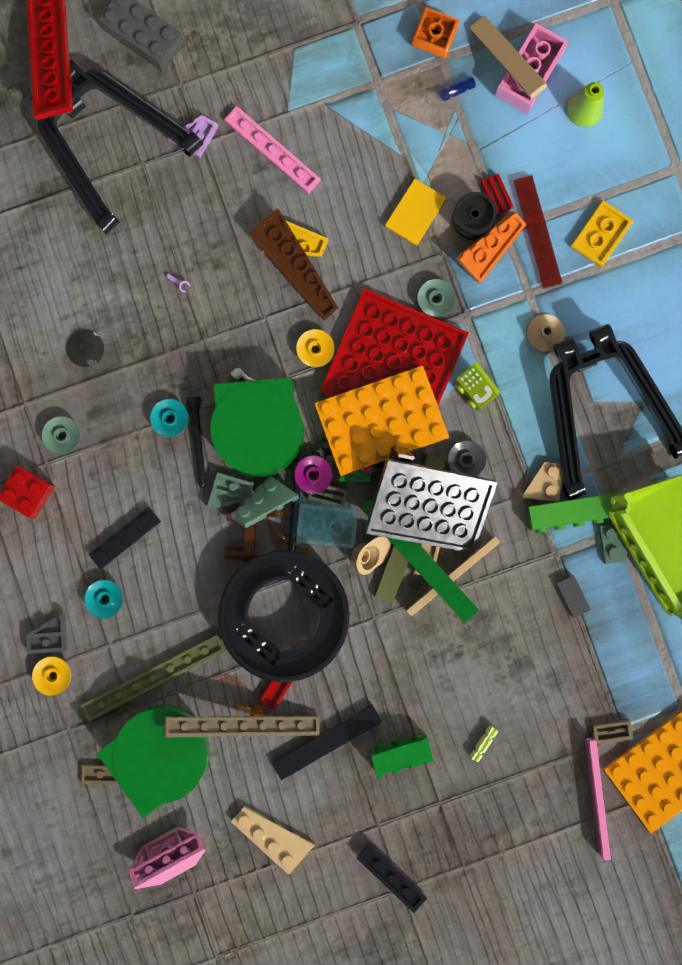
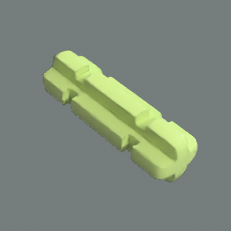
[470,725,498,762]

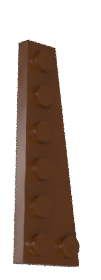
[249,208,339,321]

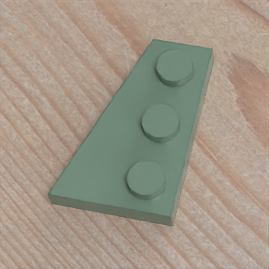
[231,476,299,528]

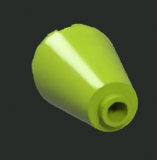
[567,82,604,127]

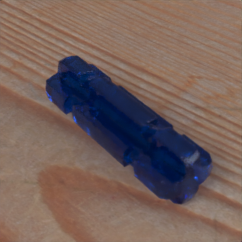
[440,77,476,101]

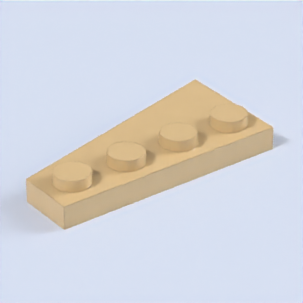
[231,806,315,875]

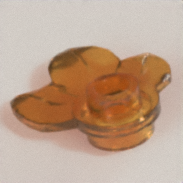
[234,704,268,717]

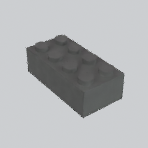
[98,0,184,72]

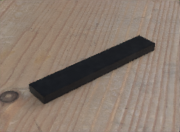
[272,704,382,780]

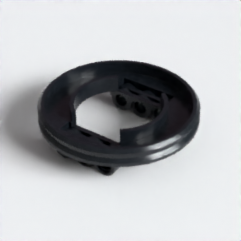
[218,550,350,682]

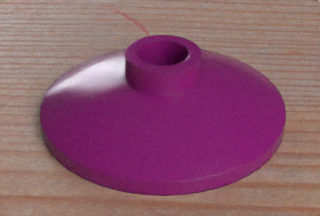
[294,456,332,494]

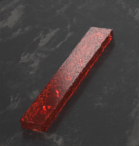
[513,175,563,289]

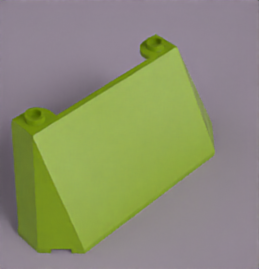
[609,474,682,624]

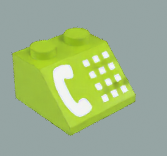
[455,362,501,411]

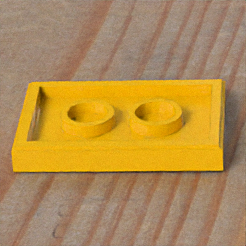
[385,179,447,247]
[570,200,634,268]

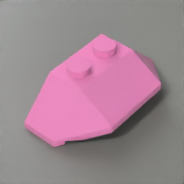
[128,827,205,889]

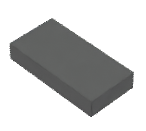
[556,575,591,618]

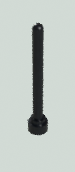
[186,396,206,488]
[288,463,300,551]

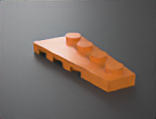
[455,211,527,283]

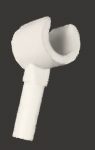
[231,368,255,381]

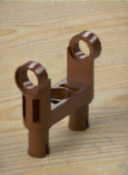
[224,508,284,563]

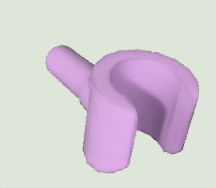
[166,274,190,293]

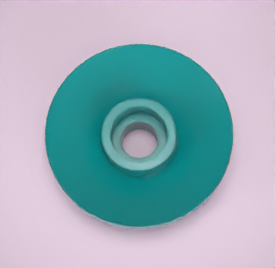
[150,399,189,437]
[85,580,124,619]

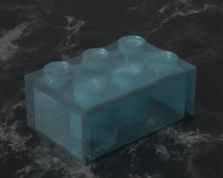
[296,504,358,548]

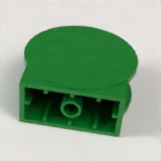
[210,377,304,477]
[97,705,210,818]

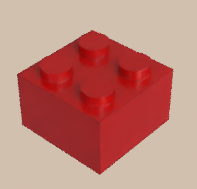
[0,466,55,519]

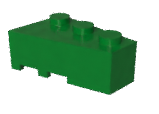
[370,734,433,779]

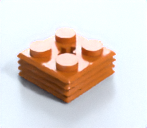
[412,7,460,58]

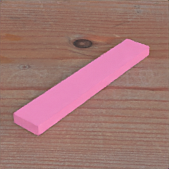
[224,106,321,194]
[585,738,611,860]

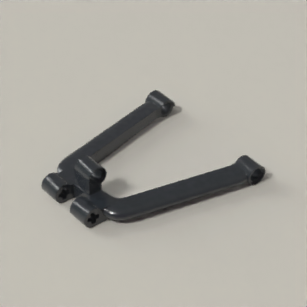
[29,59,203,235]
[549,324,682,500]

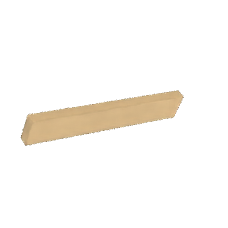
[469,15,547,99]
[406,536,500,616]

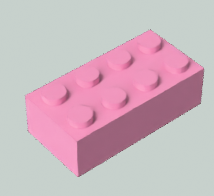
[495,23,569,114]

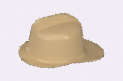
[349,536,391,575]

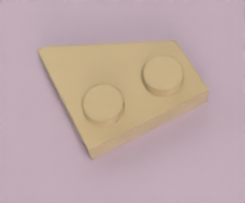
[522,462,562,502]

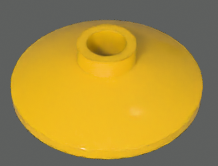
[296,329,334,367]
[32,657,71,696]

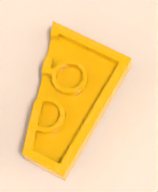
[262,221,329,257]

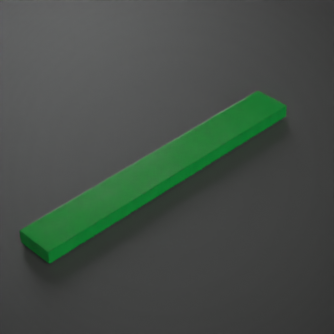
[361,496,479,623]

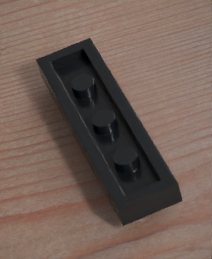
[88,507,161,570]
[357,843,427,913]

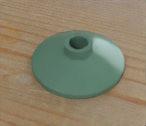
[417,279,455,317]
[42,416,80,455]

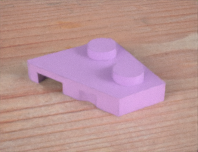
[168,115,219,158]

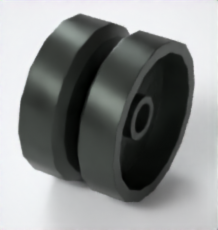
[452,192,497,240]

